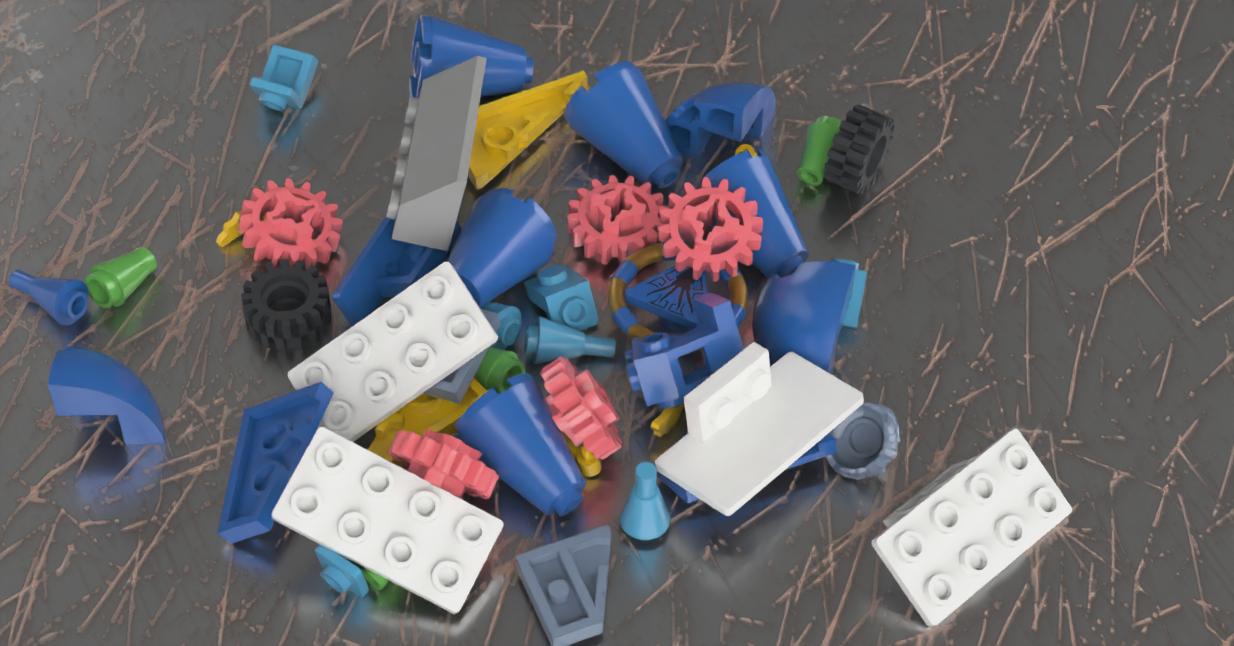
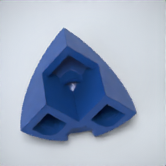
[665,82,776,158]
[752,261,856,375]
[48,346,165,444]

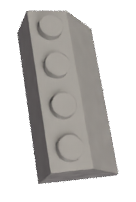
[386,56,487,251]

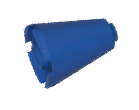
[409,15,533,98]
[564,61,683,189]
[704,150,809,278]
[447,188,557,308]
[452,373,586,516]

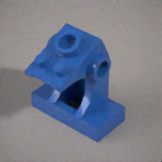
[624,292,744,409]

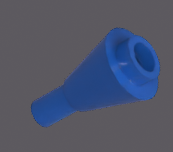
[9,270,89,325]

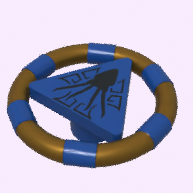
[608,241,748,354]

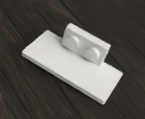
[288,261,498,442]
[655,342,864,516]
[271,427,503,614]
[872,429,1072,626]

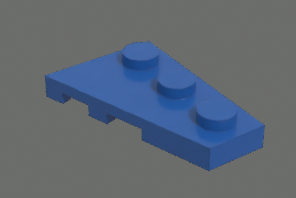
[217,382,334,544]

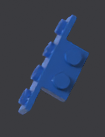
[333,216,462,327]

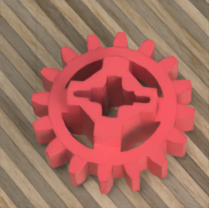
[567,175,668,265]
[658,177,763,282]
[238,178,343,270]
[540,356,623,460]
[387,429,499,500]

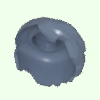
[826,402,901,480]

